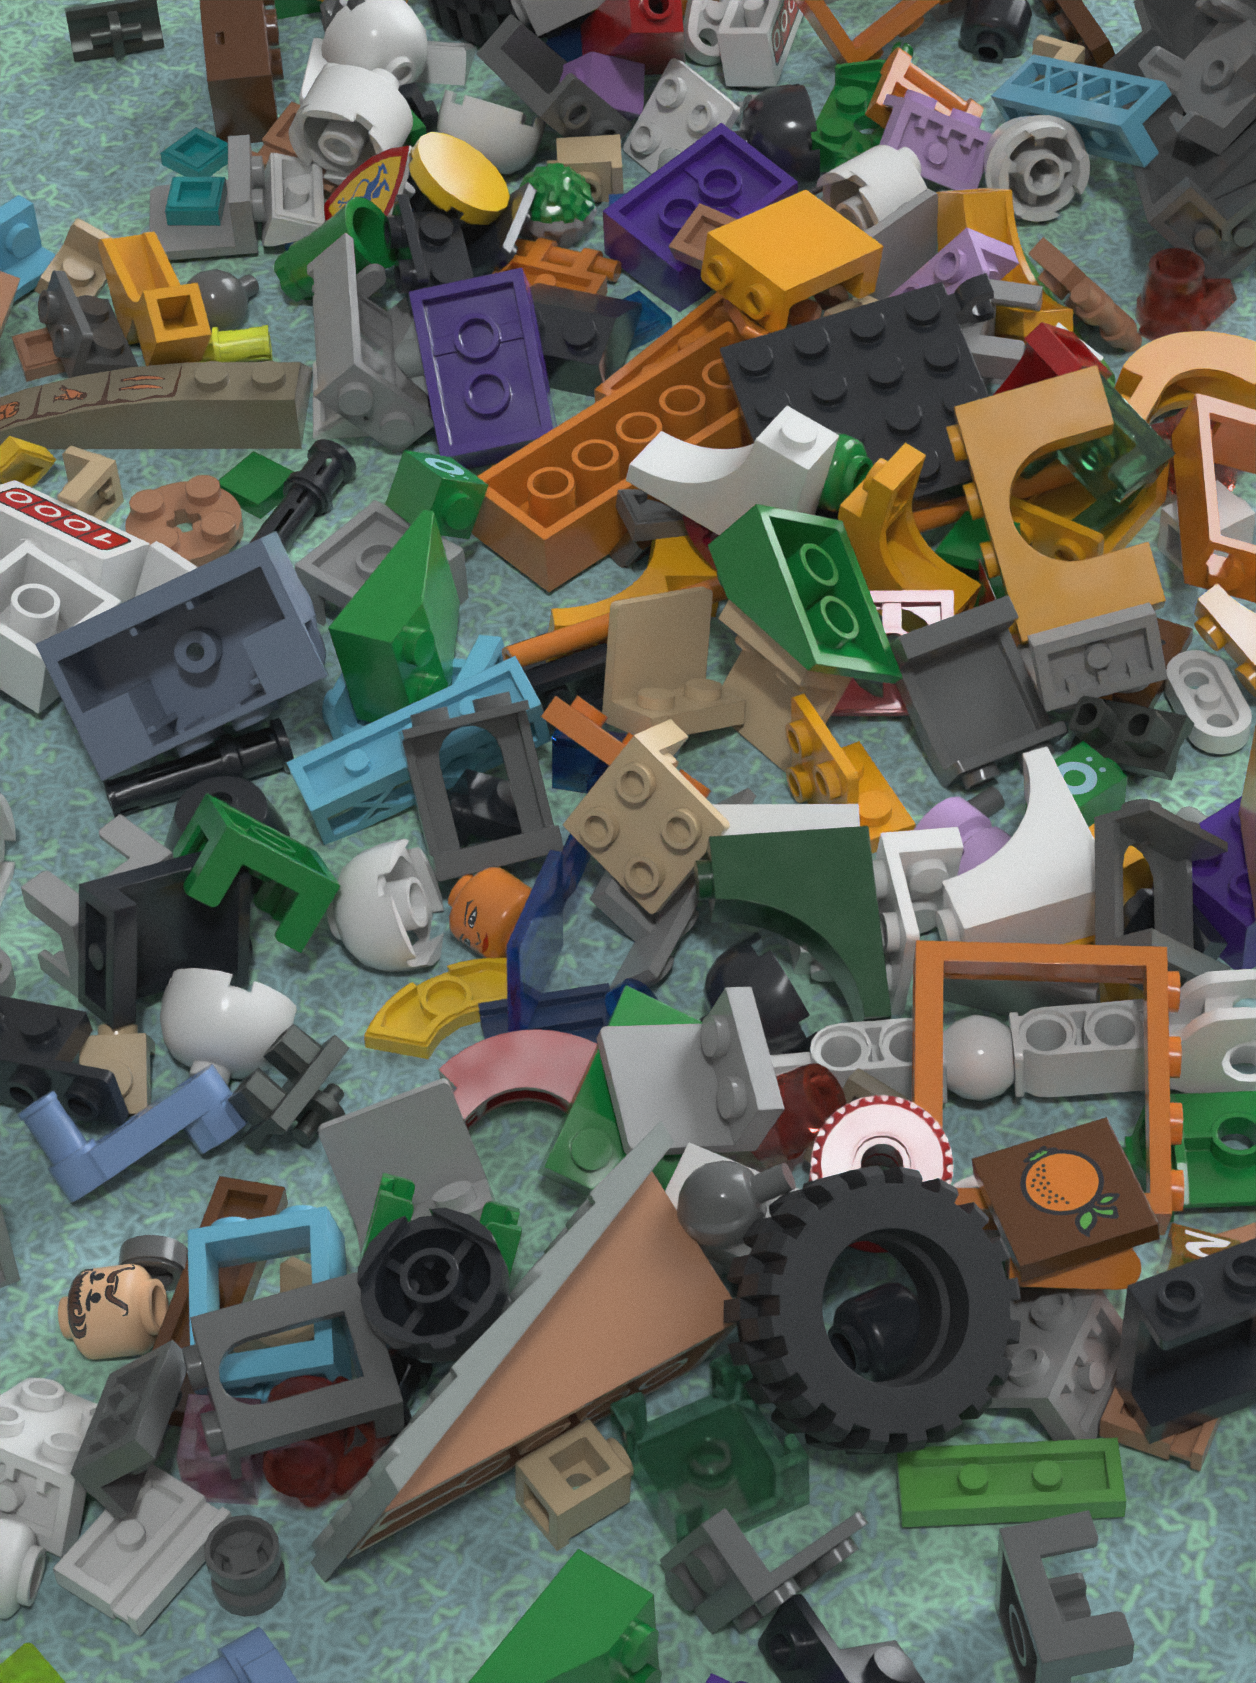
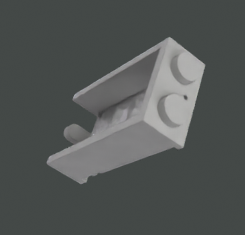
[307,233,434,453]

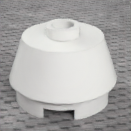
[984,115,1090,222]

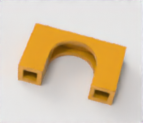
[946,365,1166,645]

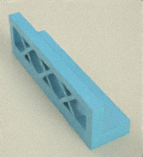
[991,54,1172,168]
[286,656,551,845]

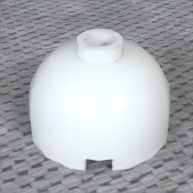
[321,0,428,86]
[437,90,546,174]
[327,839,444,972]
[160,968,297,1085]

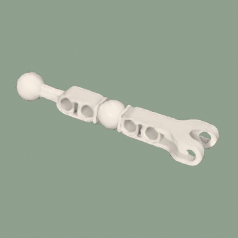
[770,969,1256,1111]

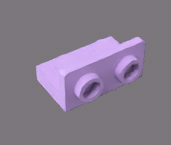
[879,89,992,190]
[889,228,1019,297]

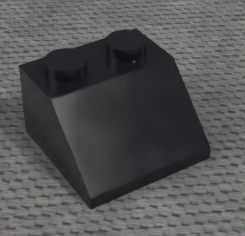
[530,283,643,397]

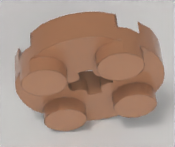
[125,475,244,567]

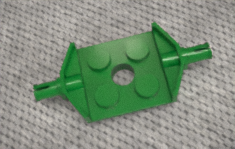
[811,42,914,173]
[1122,1091,1256,1223]

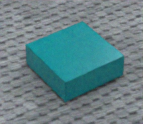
[160,127,228,177]
[165,177,227,226]

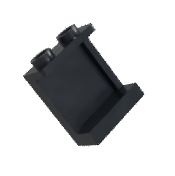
[78,850,254,1029]
[1115,1238,1256,1444]

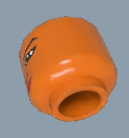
[448,867,543,959]

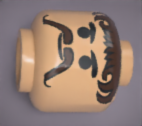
[58,1264,169,1360]

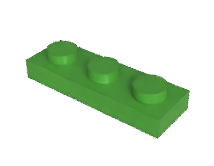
[896,1438,1126,1528]

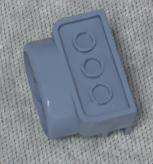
[35,531,328,781]

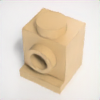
[547,134,624,203]
[515,1419,634,1551]

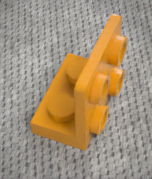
[785,693,916,854]

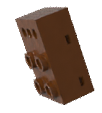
[199,0,284,143]

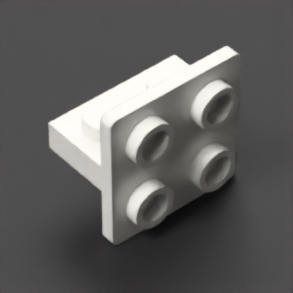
[623,58,740,174]

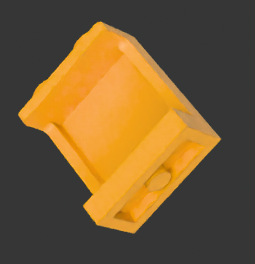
[701,190,884,333]
[1009,435,1170,561]

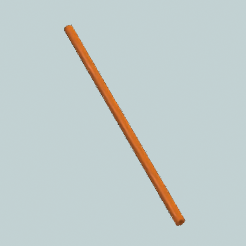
[502,458,1082,668]

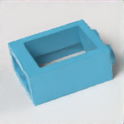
[187,1205,352,1411]

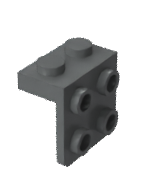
[660,1508,868,1634]

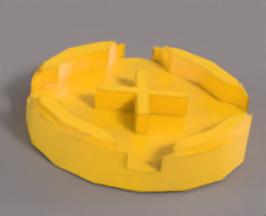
[408,132,510,225]

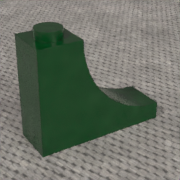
[694,826,892,1022]

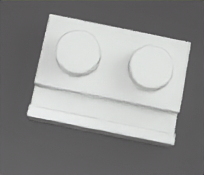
[53,1464,232,1636]

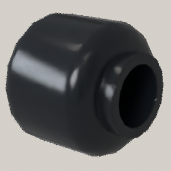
[960,0,1032,63]
[828,1282,921,1382]

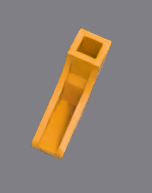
[98,231,212,366]

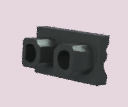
[64,0,165,62]
[1069,695,1195,780]
[228,1024,349,1152]

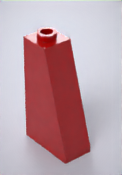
[580,0,686,75]

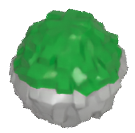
[519,163,597,249]

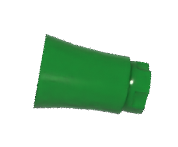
[274,197,397,302]

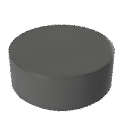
[118,1235,188,1291]

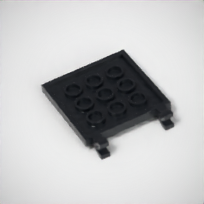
[719,273,1052,520]

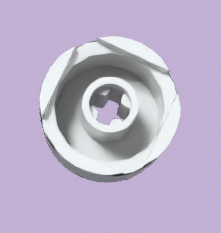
[289,63,413,185]
[816,145,928,231]

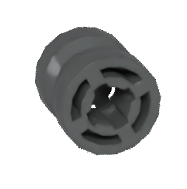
[204,1515,286,1617]

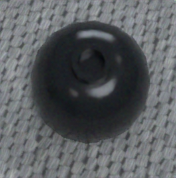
[733,84,820,192]
[699,931,818,1055]
[357,1208,509,1363]

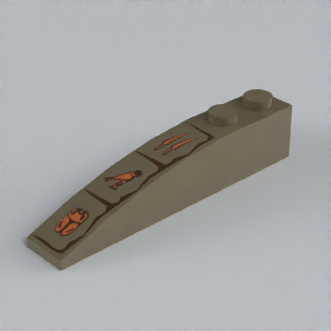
[0,361,313,449]

